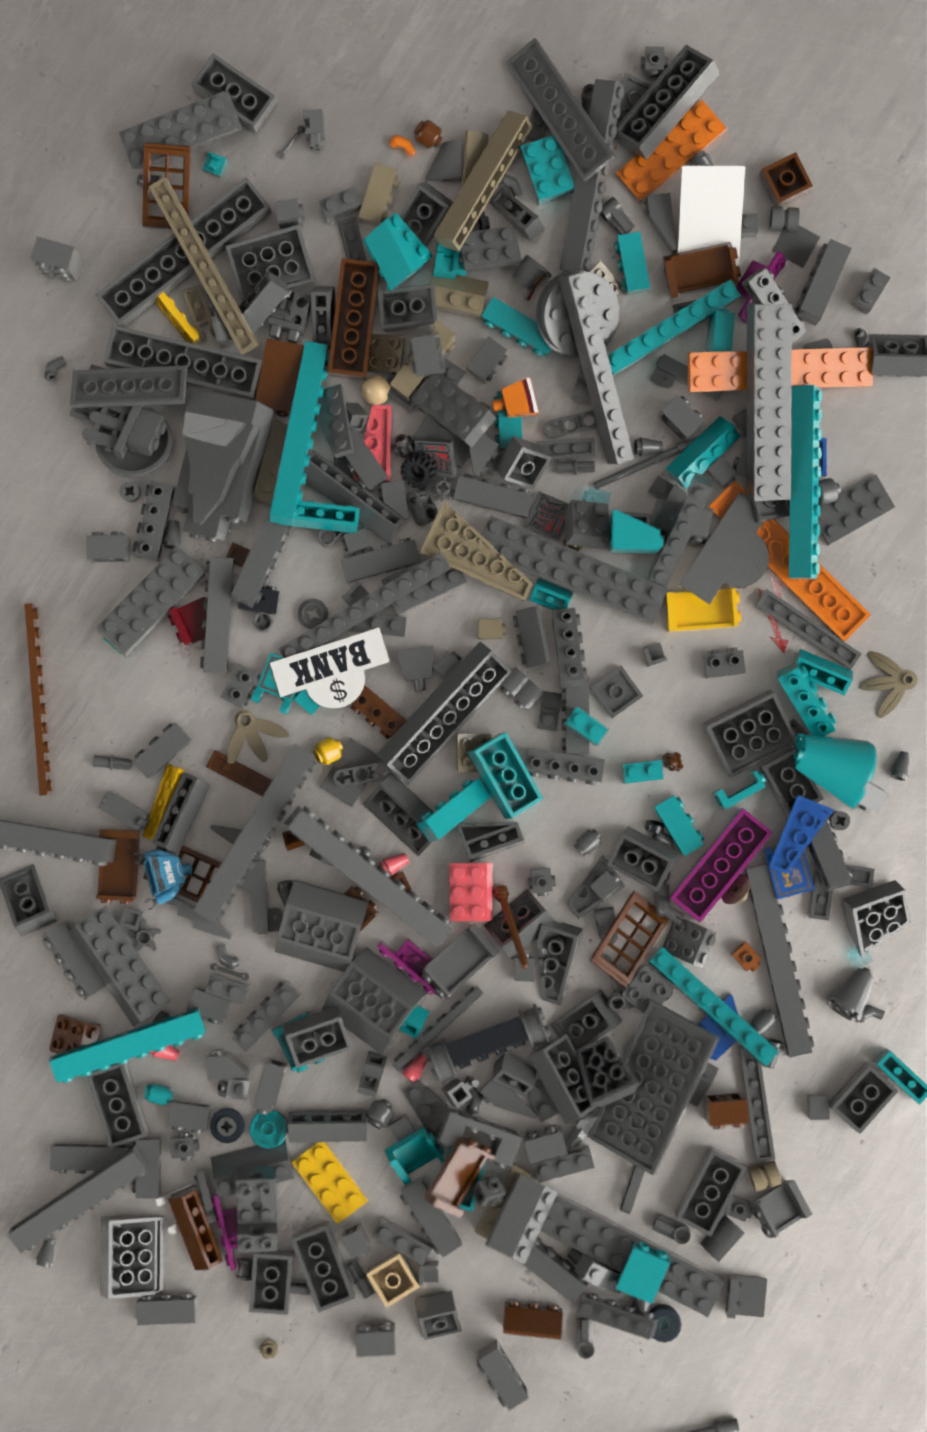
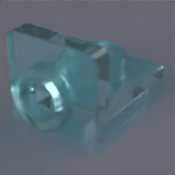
[582,486,611,505]

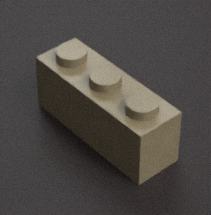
[358,163,400,227]

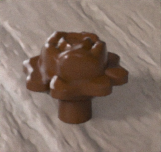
[662,752,684,772]

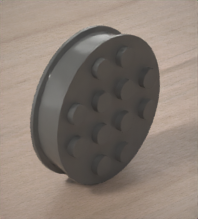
[536,271,620,357]

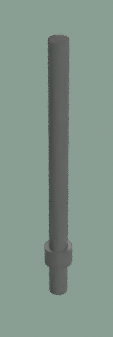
[593,436,698,490]

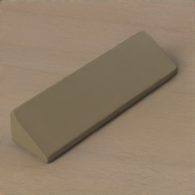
[462,130,488,187]

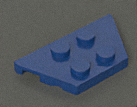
[697,994,738,1060]

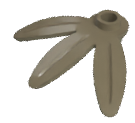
[860,651,917,718]
[227,710,289,764]

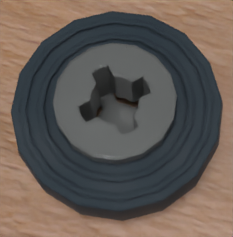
[210,1108,245,1143]

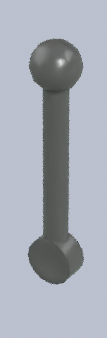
[277,125,305,159]
[210,963,249,981]

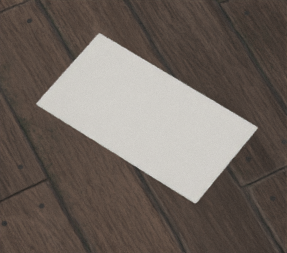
[678,166,745,285]

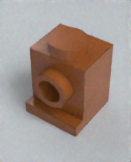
[730,941,761,972]

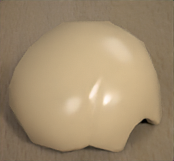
[361,374,390,405]

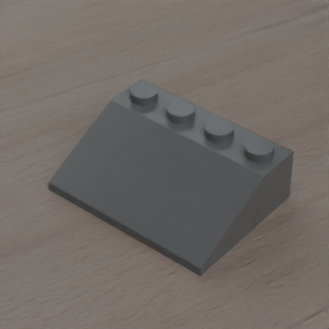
[225,225,316,301]
[702,690,796,778]
[100,1216,164,1299]

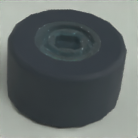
[649,1304,682,1343]

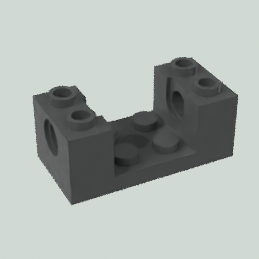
[434,1105,522,1168]
[236,1166,277,1253]

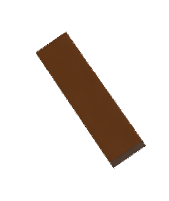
[206,750,273,797]

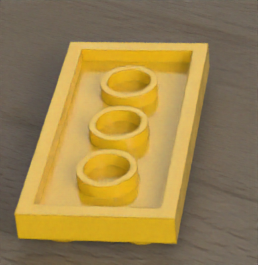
[291,1142,368,1224]

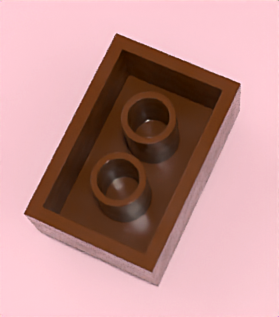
[703,1093,749,1129]

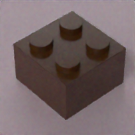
[759,152,813,206]

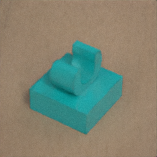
[202,151,227,178]

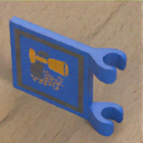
[764,847,815,899]

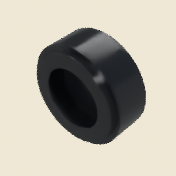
[644,820,665,834]

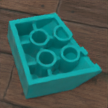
[363,213,433,292]

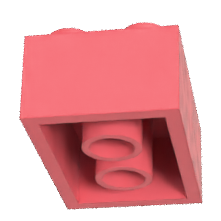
[450,862,493,921]

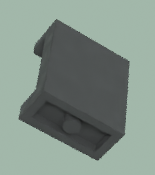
[750,1180,813,1238]

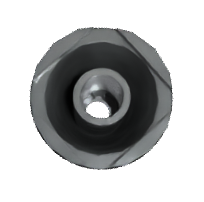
[826,967,875,1023]

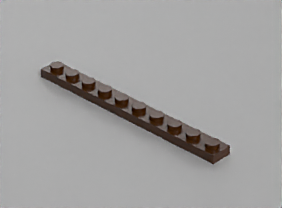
[24,603,53,796]

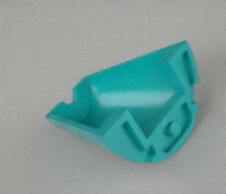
[794,733,877,809]

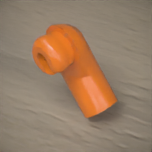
[389,135,416,157]

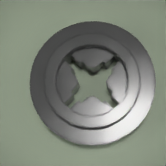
[298,599,328,629]

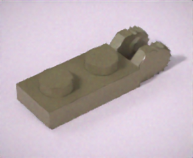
[182,284,215,341]

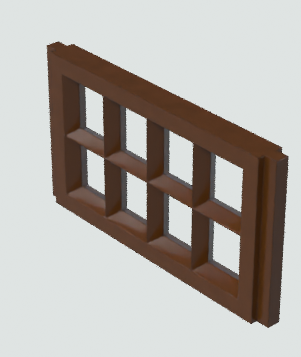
[142,142,191,229]
[143,845,222,903]
[589,891,669,988]

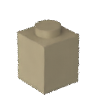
[478,619,506,640]

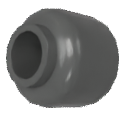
[818,478,841,505]
[366,1099,395,1129]

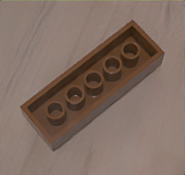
[328,258,380,380]

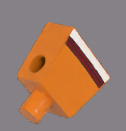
[492,377,539,418]

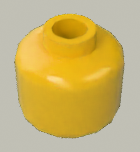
[313,737,343,765]

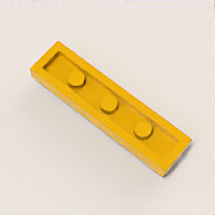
[142,764,184,840]

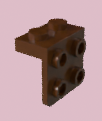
[49,1014,101,1054]

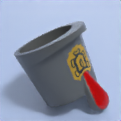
[512,255,552,301]

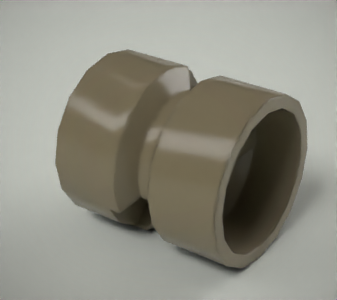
[748,1160,782,1192]

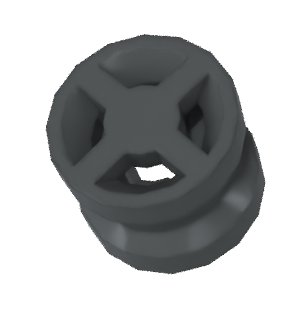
[120,482,141,502]
[829,811,850,830]

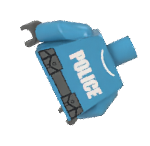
[133,849,192,910]

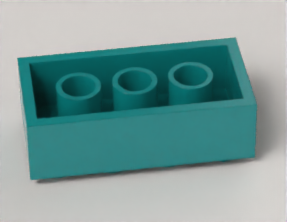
[468,732,543,819]

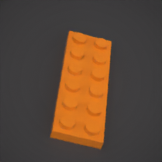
[615,100,727,203]

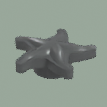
[127,919,161,951]

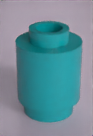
[144,1083,173,1106]

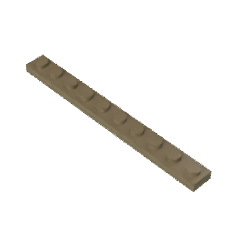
[149,177,259,355]

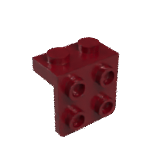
[168,597,207,646]

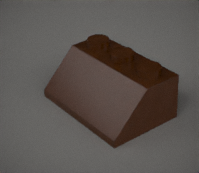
[502,1300,563,1340]

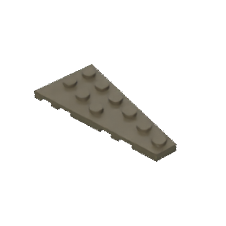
[419,500,533,602]

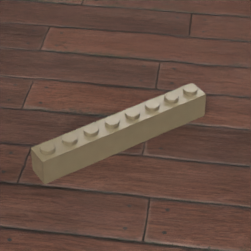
[434,110,533,252]

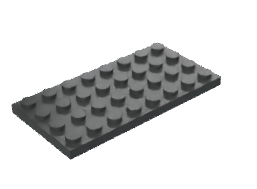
[587,1000,720,1175]

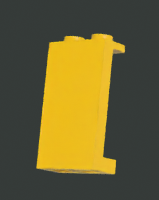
[665,588,741,632]

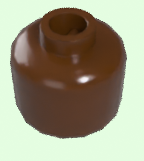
[413,120,442,149]

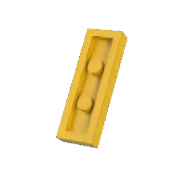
[155,292,199,344]

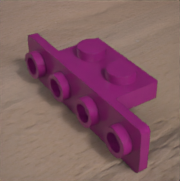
[736,251,787,324]
[378,938,437,996]
[211,1192,238,1271]

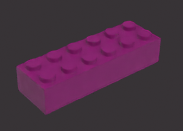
[669,808,773,923]

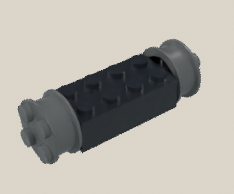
[424,1003,552,1085]

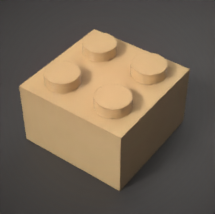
[366,1252,420,1308]

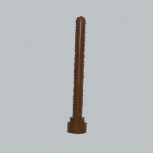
[493,885,529,969]

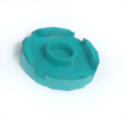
[249,1110,288,1149]

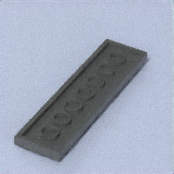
[506,38,616,181]

